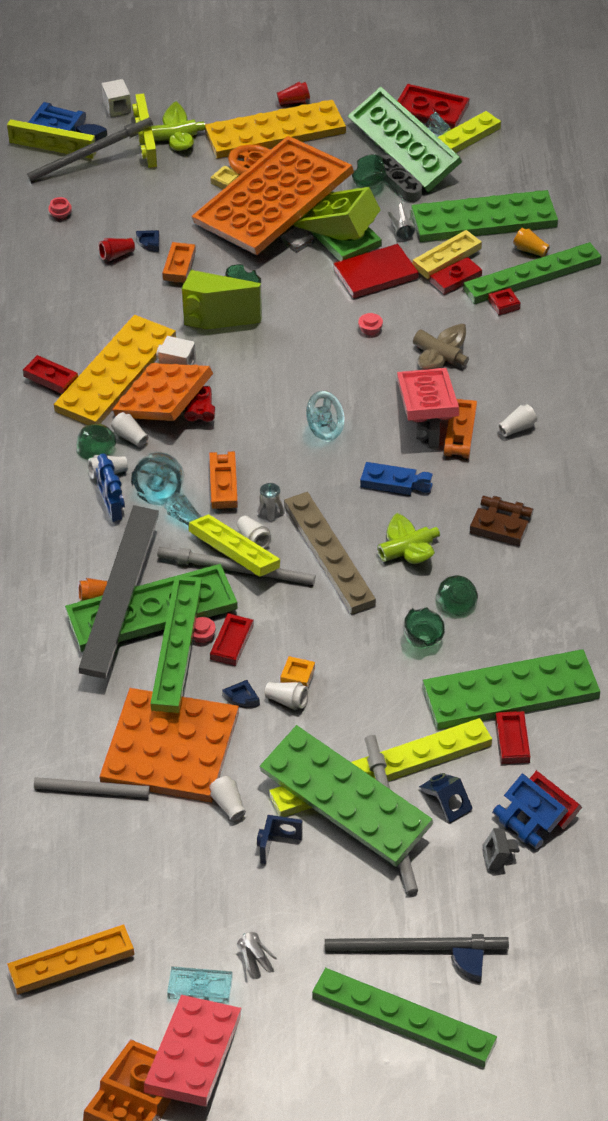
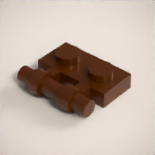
[470,495,534,546]

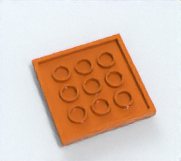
[99,688,239,803]

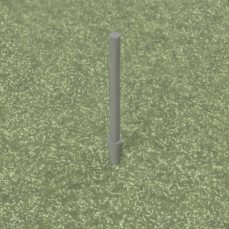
[157,547,316,585]
[365,735,418,895]

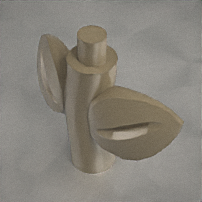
[413,324,469,369]

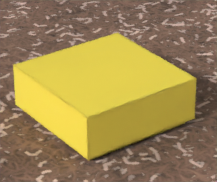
[210,165,240,189]

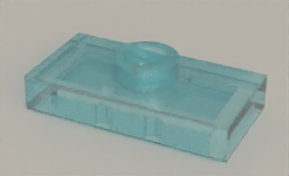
[167,966,233,1004]

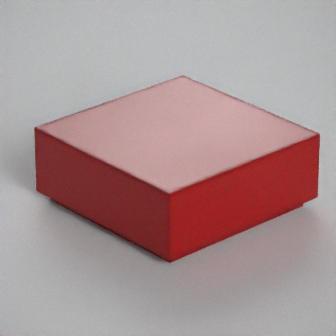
[488,288,521,316]

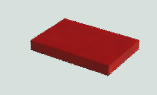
[397,84,470,130]
[333,244,419,298]

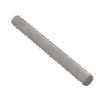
[34,777,150,798]

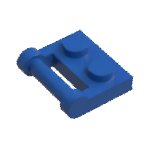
[28,102,86,132]

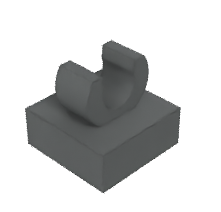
[416,418,440,449]
[482,828,520,871]

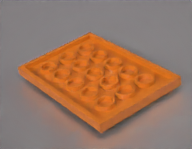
[192,136,354,255]

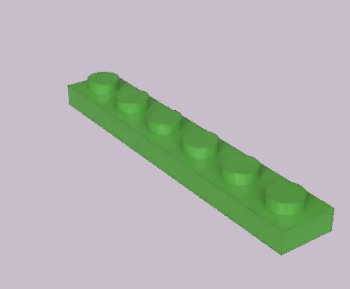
[463,242,602,304]
[150,576,202,713]
[312,967,497,1068]

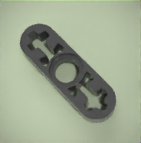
[375,155,422,202]

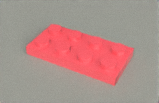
[397,368,459,422]
[144,995,241,1107]

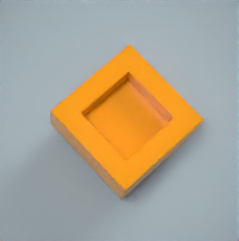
[280,656,315,687]

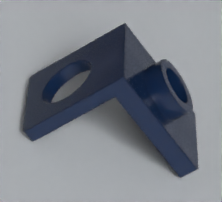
[419,773,473,822]
[257,815,303,864]

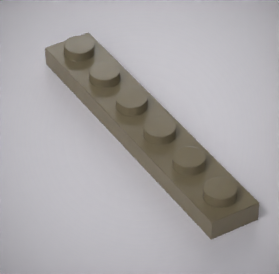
[284,491,376,615]

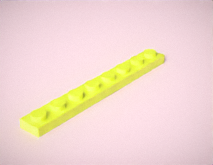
[269,718,492,817]

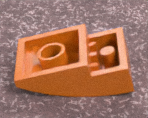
[83,1039,171,1121]

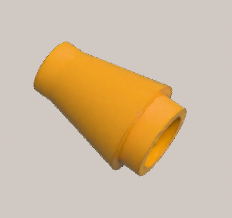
[513,228,550,257]

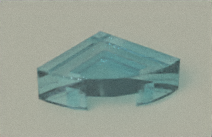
[425,112,450,135]

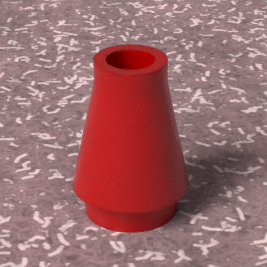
[276,81,310,105]
[98,238,135,261]

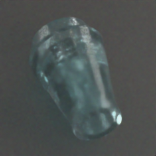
[164,493,202,526]

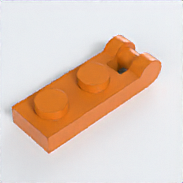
[444,399,477,459]
[209,451,238,509]

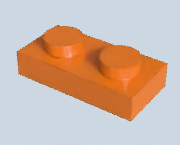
[162,242,196,283]

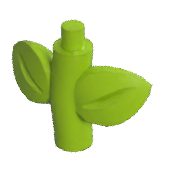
[151,101,205,151]
[377,513,440,564]

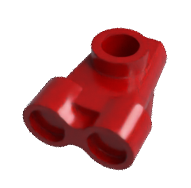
[184,386,216,422]

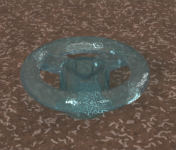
[306,391,345,441]

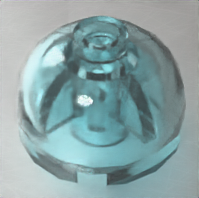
[131,452,185,506]

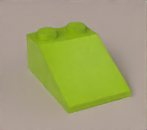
[293,187,381,240]
[182,270,262,330]

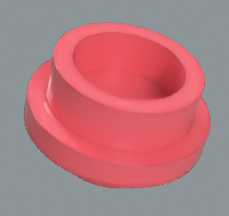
[48,197,72,218]
[358,313,383,335]
[193,617,216,643]

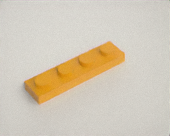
[7,924,135,995]

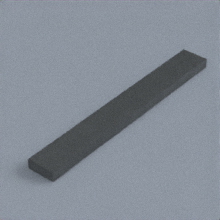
[79,505,159,679]

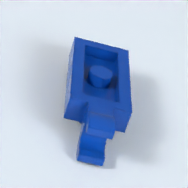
[360,462,433,495]

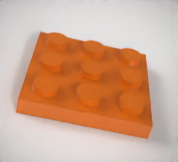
[112,363,213,421]

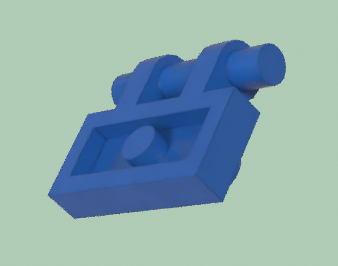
[96,454,125,522]
[492,773,568,849]

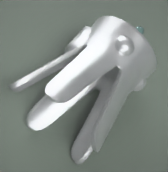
[388,204,415,239]
[257,483,284,522]
[237,932,277,978]

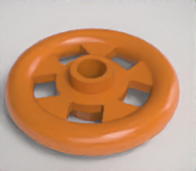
[228,145,270,175]

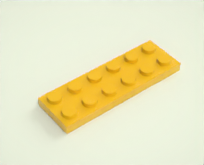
[205,100,346,159]
[53,314,176,429]

